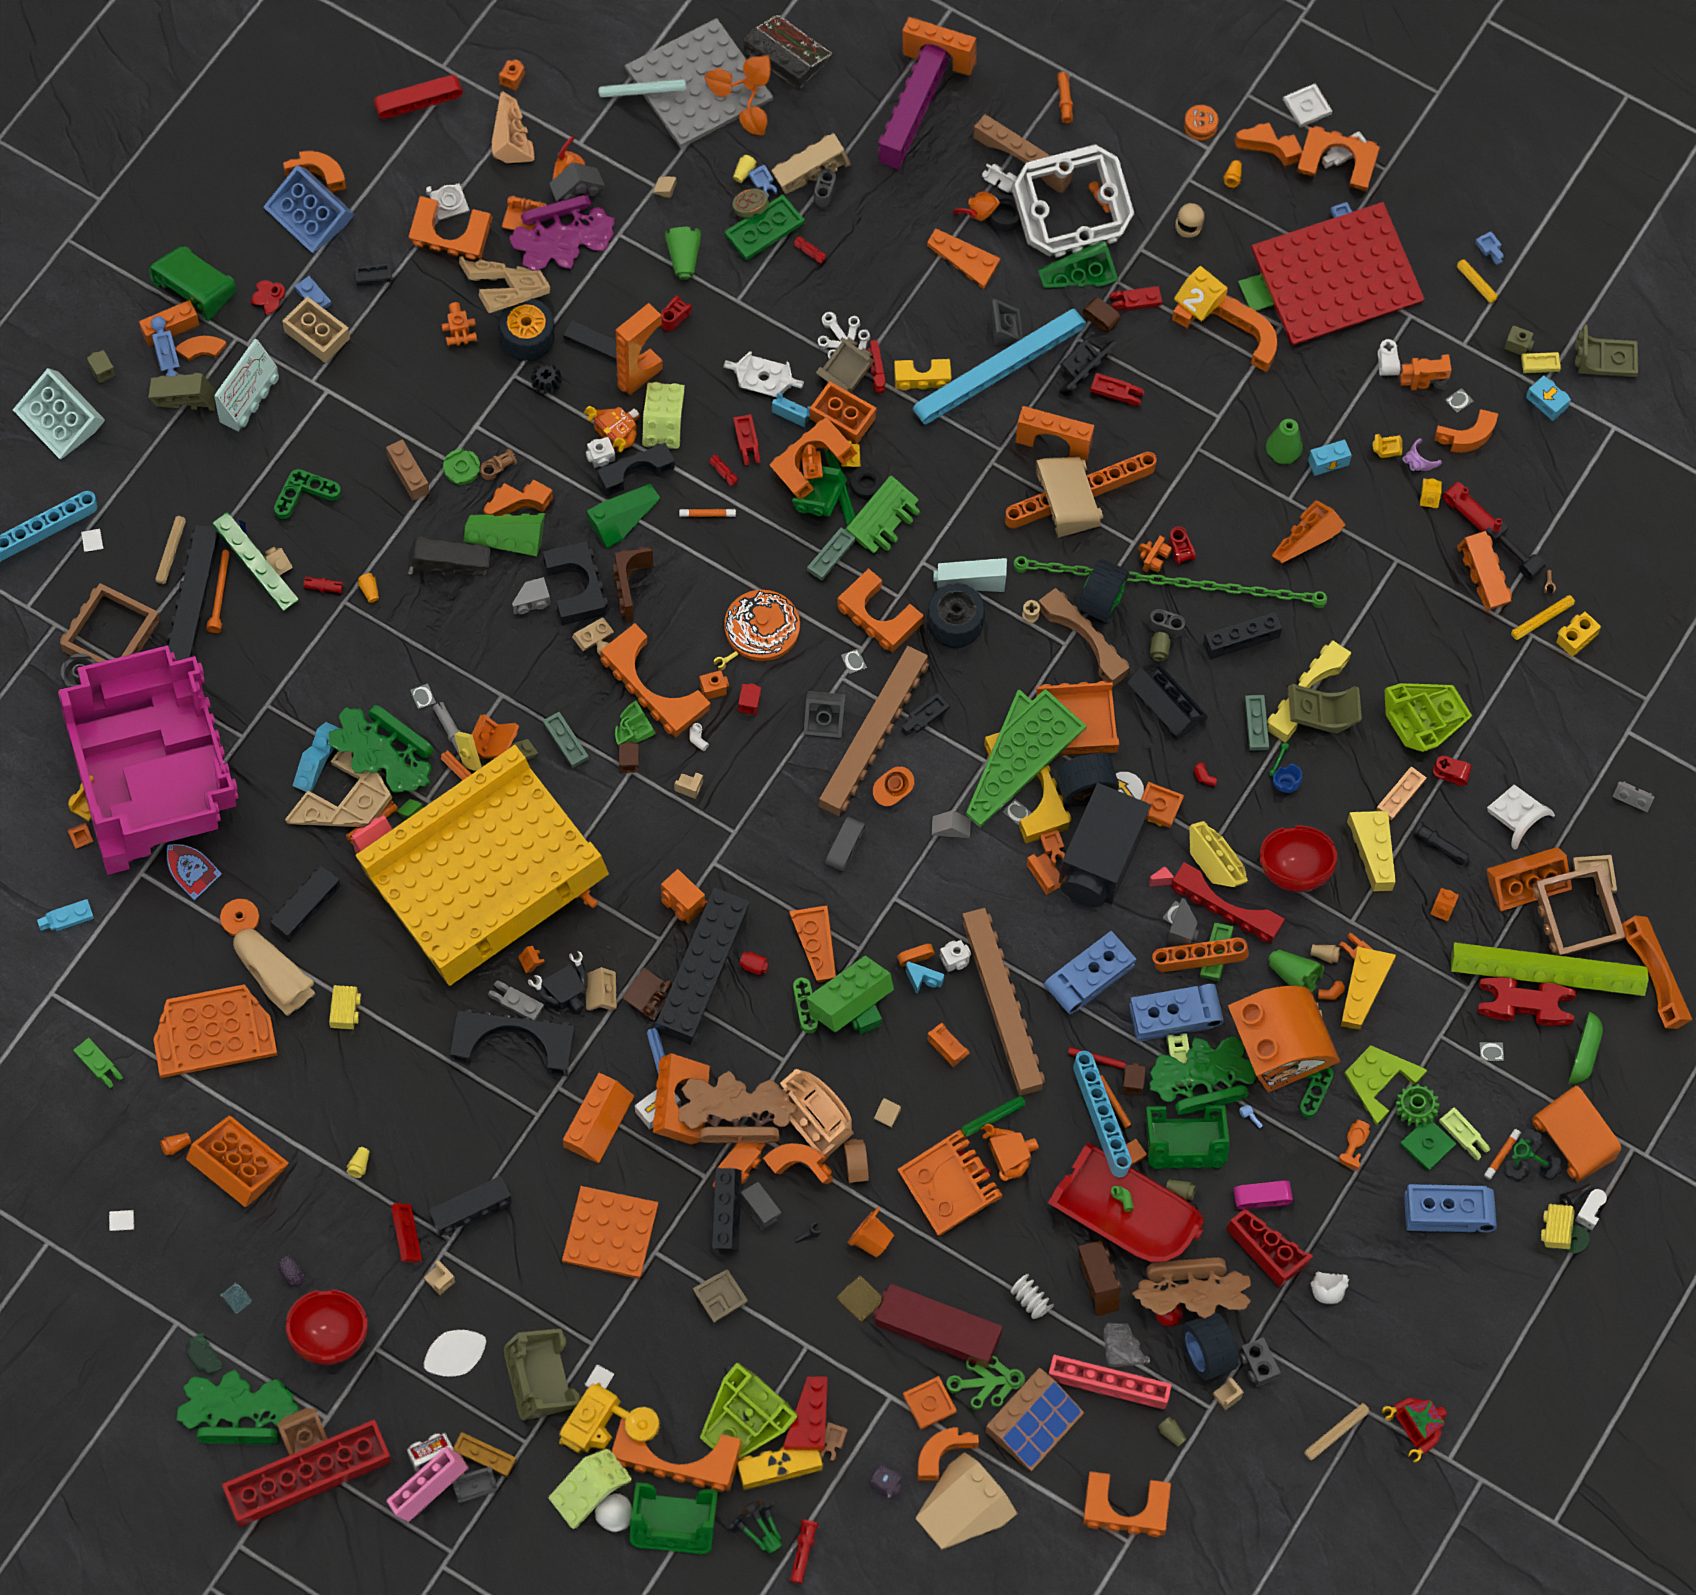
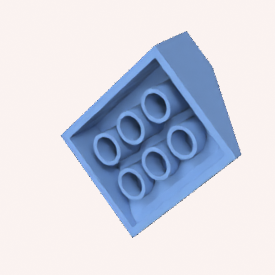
[264,165,355,253]

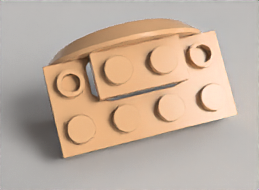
[780,1069,854,1157]

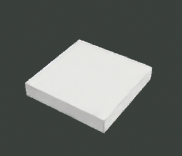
[1283,84,1332,128]

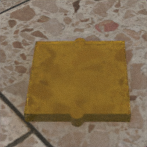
[837,1275,883,1322]

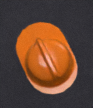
[873,767,914,806]

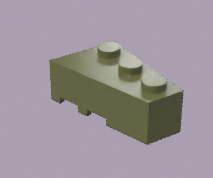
[148,373,217,411]

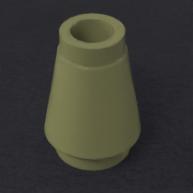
[1166,1179,1197,1201]
[1158,1416,1186,1447]

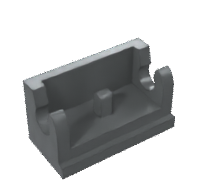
[740,1182,782,1231]
[452,1466,498,1503]

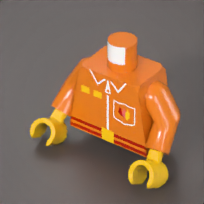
[583,406,640,452]

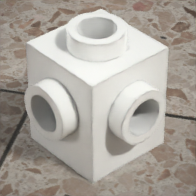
[585,437,615,468]
[939,940,971,972]

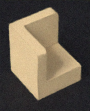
[674,773,703,799]
[425,1260,455,1295]
[1213,1377,1243,1410]

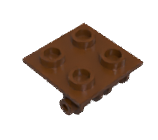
[622,968,672,1021]

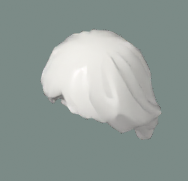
[1311,1272,1349,1304]
[594,1493,632,1532]

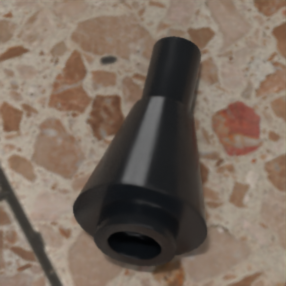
[1559,1183,1593,1209]

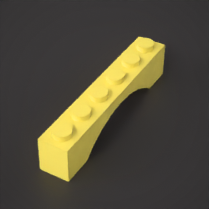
[1267,640,1351,742]

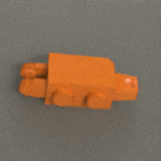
[712,1143,766,1188]

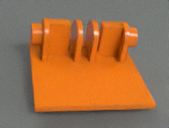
[502,196,546,235]

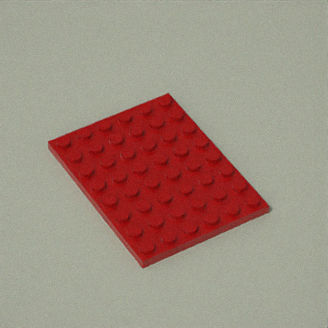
[1250,202,1425,346]

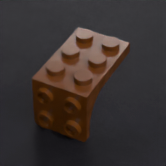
[613,547,653,623]

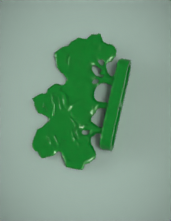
[328,705,434,792]
[1150,1037,1256,1115]
[177,1369,299,1444]

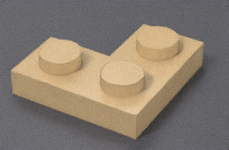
[1572,855,1617,895]

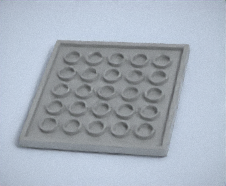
[625,18,773,148]

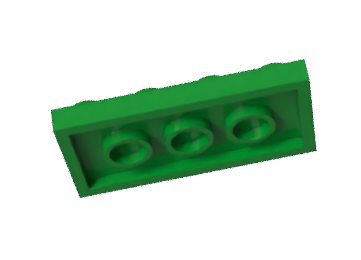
[724,195,805,261]

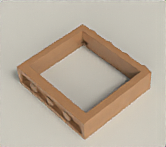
[60,583,160,663]
[1532,864,1625,956]

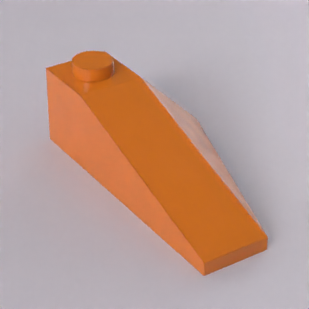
[1272,500,1345,563]

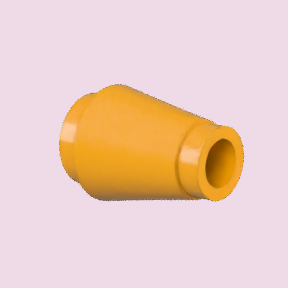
[1223,160,1242,188]
[358,573,379,603]

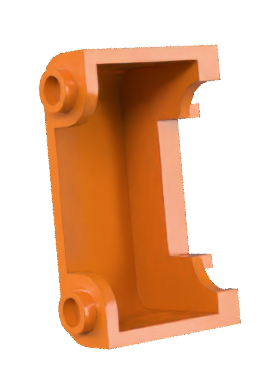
[1532,1086,1621,1183]

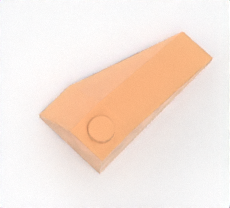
[492,92,534,163]

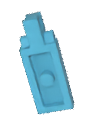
[37,899,94,931]

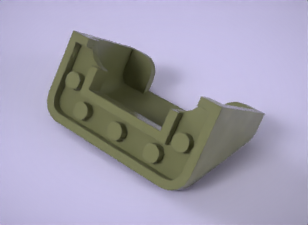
[504,1329,580,1420]

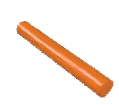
[1100,1075,1132,1129]

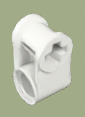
[1378,339,1400,376]

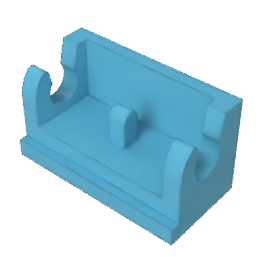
[772,392,810,428]

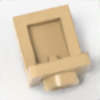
[264,547,293,575]

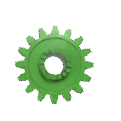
[1395,1084,1439,1127]

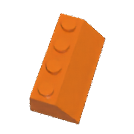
[1486,847,1572,911]
[563,1073,635,1164]

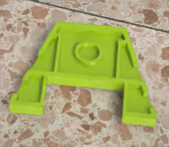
[1344,1045,1427,1125]

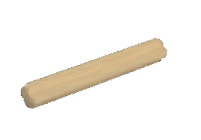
[156,516,186,584]
[1305,1403,1370,1460]

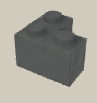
[549,162,605,202]

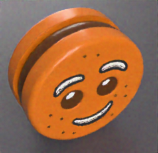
[1184,105,1218,140]

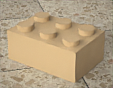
[282,296,350,363]

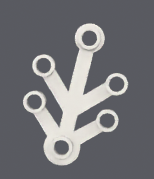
[818,312,870,359]

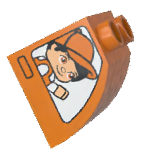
[1228,986,1341,1093]

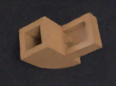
[843,1139,869,1183]

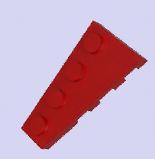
[784,1377,828,1451]

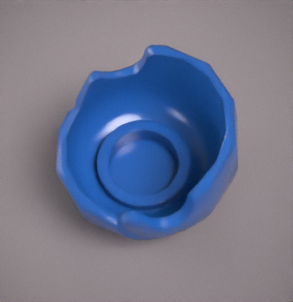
[1273,764,1302,793]

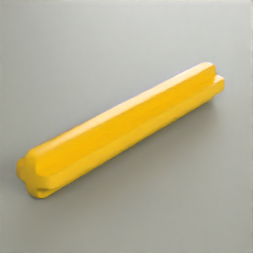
[1511,595,1575,640]

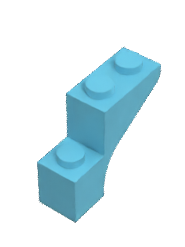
[293,722,341,792]

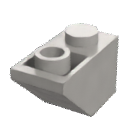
[512,577,550,615]

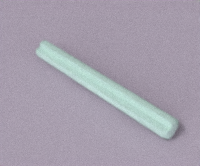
[599,79,686,97]

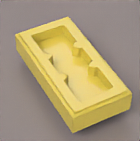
[1521,352,1561,373]
[454,732,482,771]

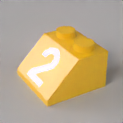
[1174,266,1228,322]

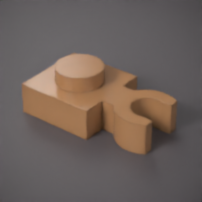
[820,1422,848,1461]

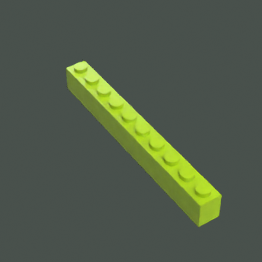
[1451,942,1648,996]

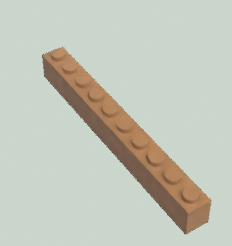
[819,646,929,816]
[962,908,1045,1096]

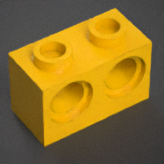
[1556,612,1601,657]

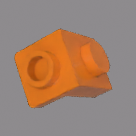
[1431,888,1459,921]

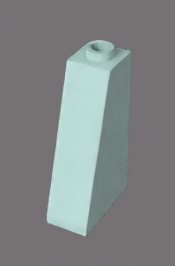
[933,558,1007,592]

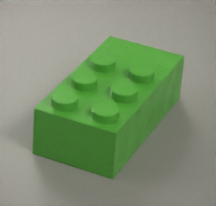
[806,956,894,1032]

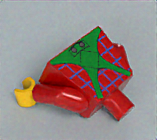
[1382,1397,1446,1463]

